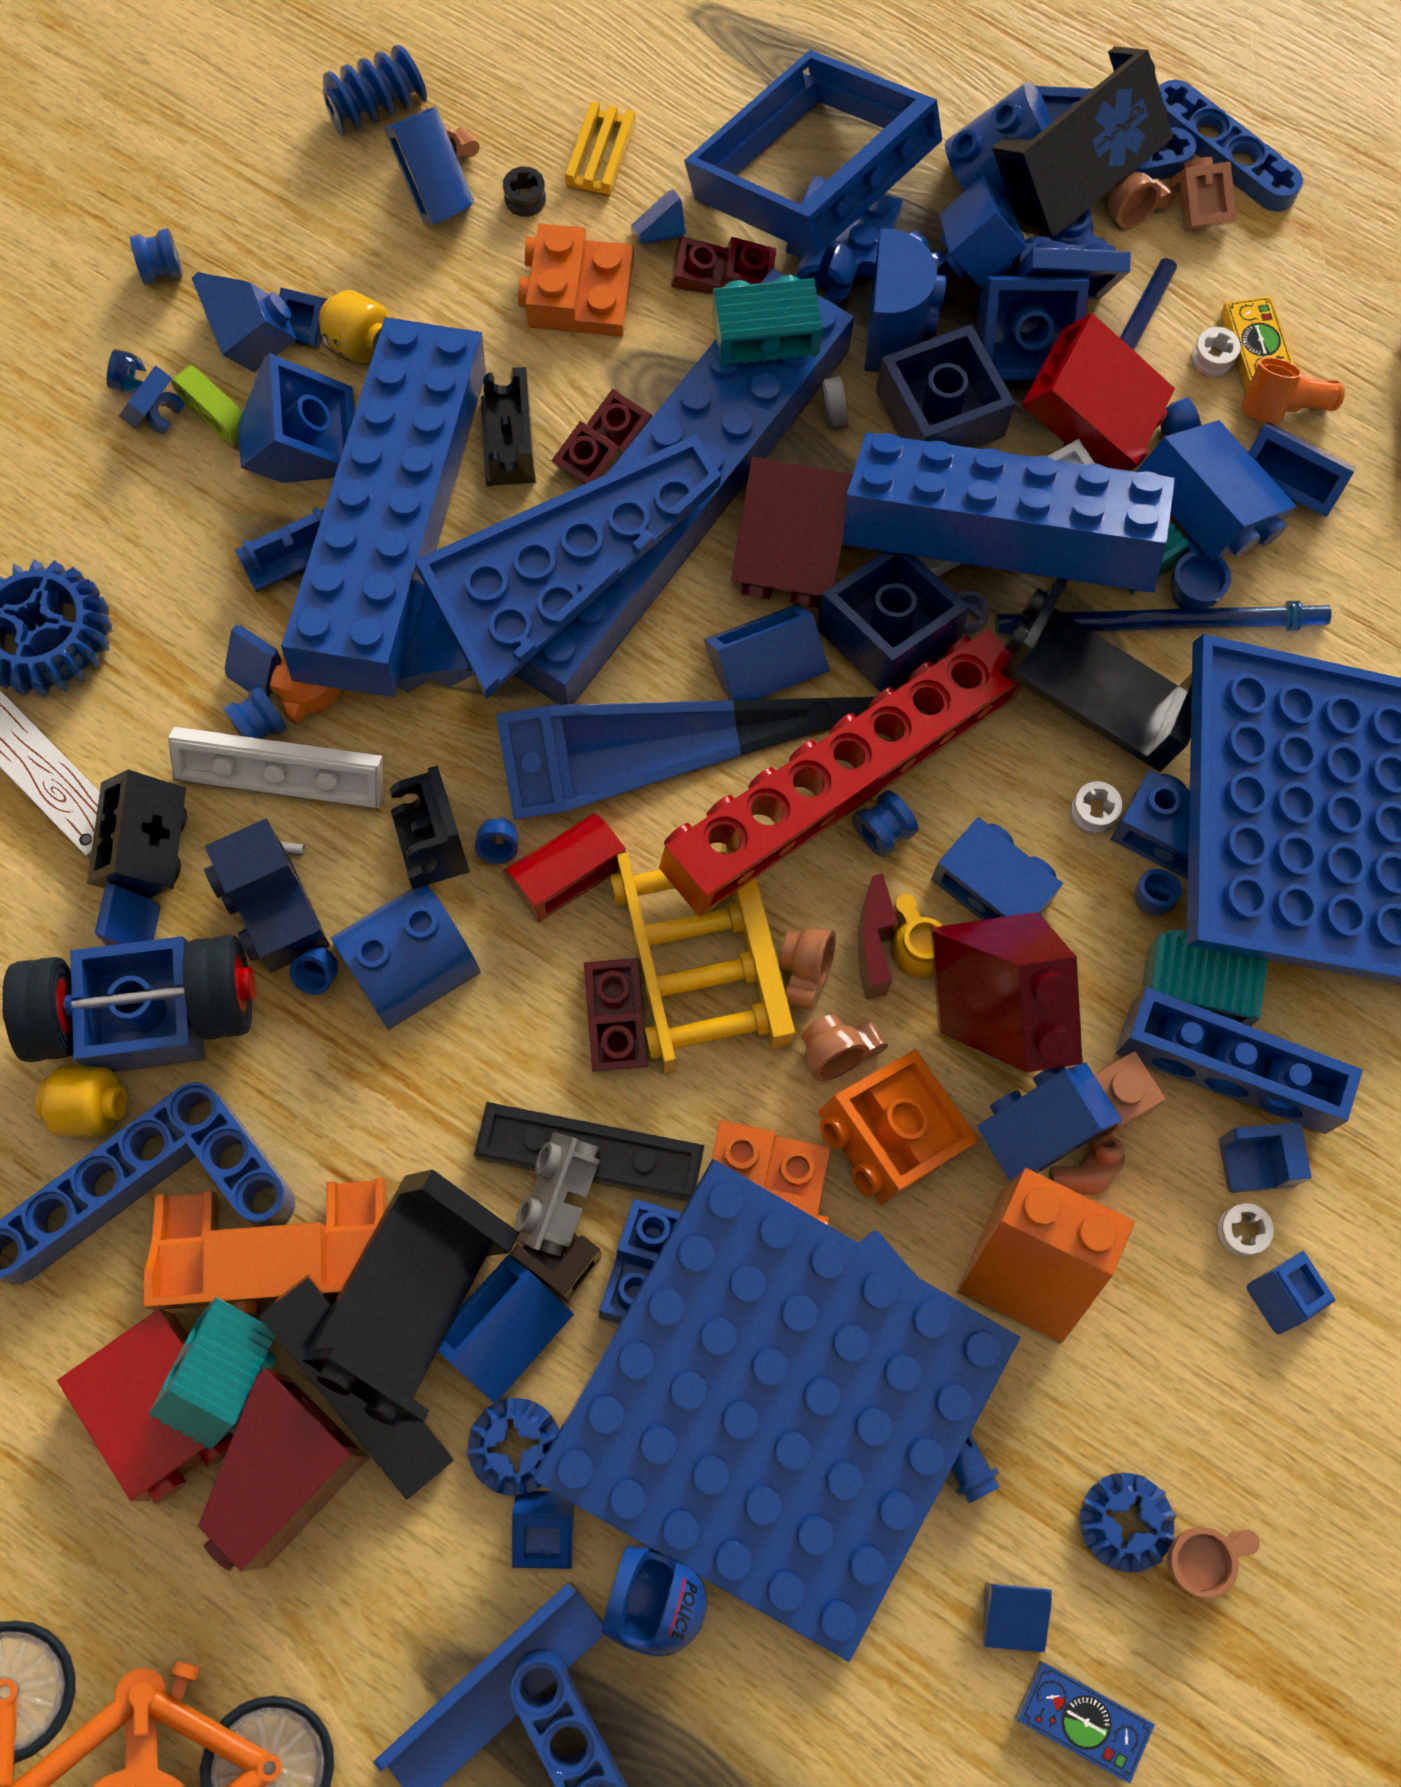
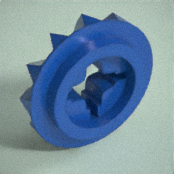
[467,1398,559,1496]
[1080,1473,1177,1572]

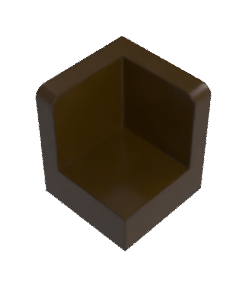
[510,1234,602,1302]

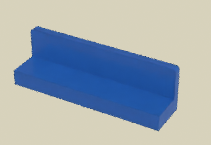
[373,1581,603,1787]

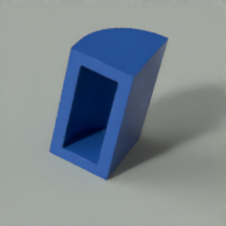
[384,106,474,225]
[1248,422,1355,517]
[704,604,829,700]
[438,1254,574,1403]

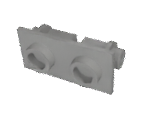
[516,1132,600,1256]

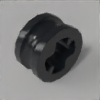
[503,166,546,217]

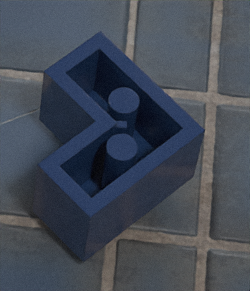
[204,818,330,973]

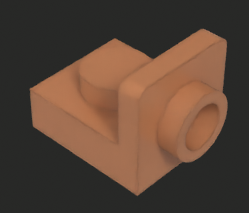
[1170,157,1237,230]

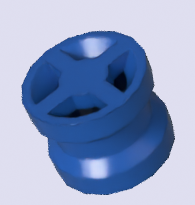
[130,228,183,285]
[222,685,288,739]
[852,790,919,857]

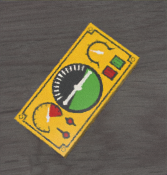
[1221,296,1293,393]

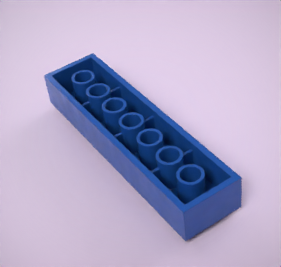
[281,317,486,698]

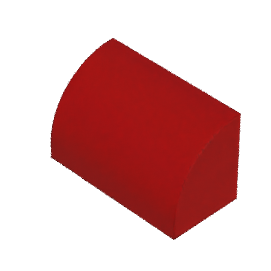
[503,813,626,923]

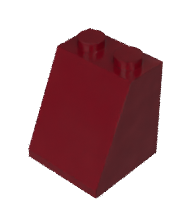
[731,457,853,608]
[930,912,1083,1073]
[198,1368,369,1571]

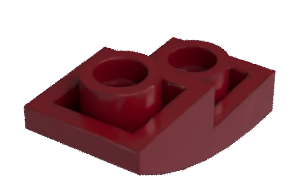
[671,236,777,294]
[551,388,653,484]
[584,958,647,1072]

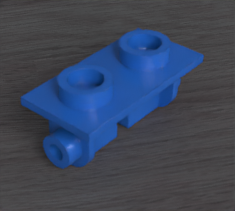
[234,507,325,592]

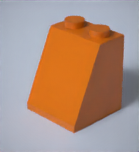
[956,1168,1135,1343]

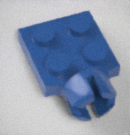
[786,175,903,305]

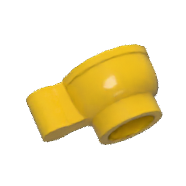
[890,894,943,979]

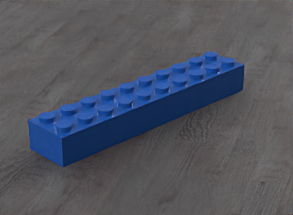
[514,269,854,704]

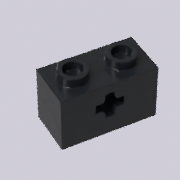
[87,769,187,898]

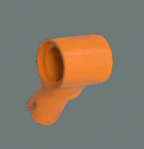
[1241,357,1345,423]

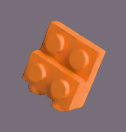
[518,223,634,337]
[818,1049,980,1206]

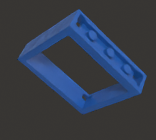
[684,50,943,256]

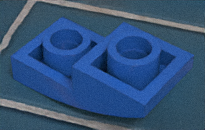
[599,1199,682,1324]

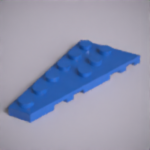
[415,434,721,699]

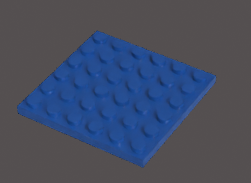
[1187,634,1401,984]
[533,1159,1021,1662]

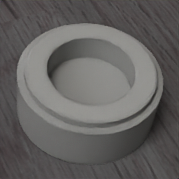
[821,376,848,429]

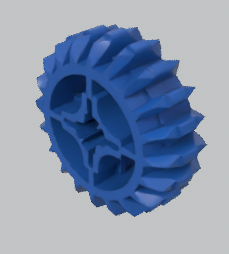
[0,559,113,698]

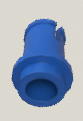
[951,1433,1000,1504]

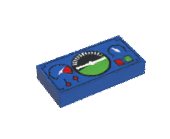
[1015,1661,1155,1784]

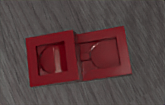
[858,874,898,1000]

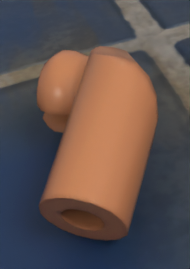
[1049,1135,1125,1194]

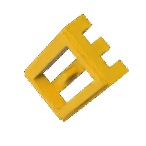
[565,101,636,196]

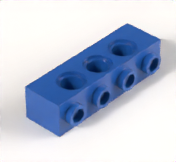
[1115,987,1363,1134]

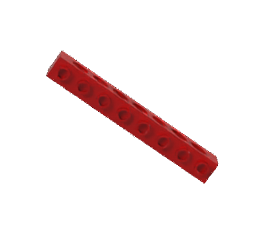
[659,628,1022,917]

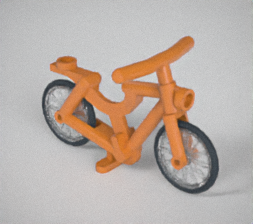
[0,1620,334,1787]

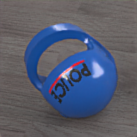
[601,1546,707,1657]

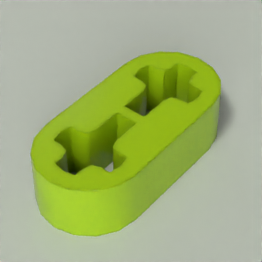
[170,364,243,446]

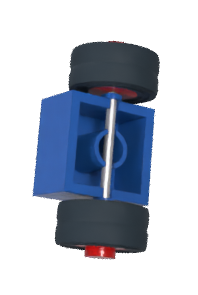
[2,935,256,1072]

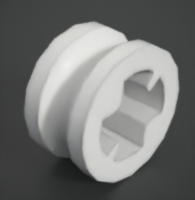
[1191,326,1241,378]
[1070,781,1123,834]
[1217,1203,1274,1256]

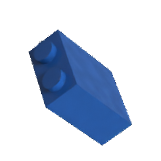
[1136,420,1297,561]

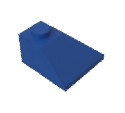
[238,353,355,483]

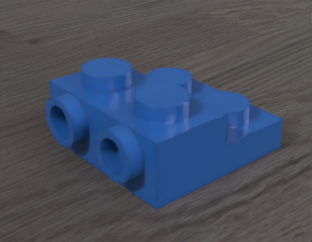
[1008,237,1131,299]

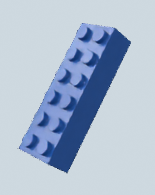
[843,432,1175,593]

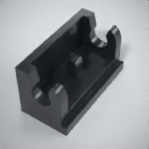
[481,367,536,486]
[390,765,470,890]

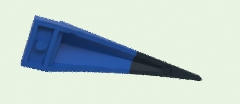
[496,696,876,820]

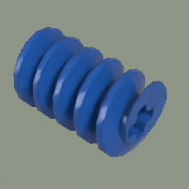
[322,45,427,136]

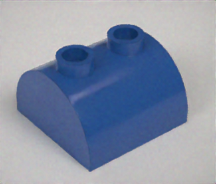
[945,82,1052,207]
[864,228,946,371]
[977,276,1090,380]
[330,885,481,1030]

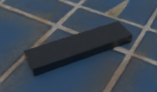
[474,1102,705,1202]
[259,1274,454,1500]

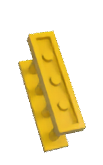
[610,843,795,1074]

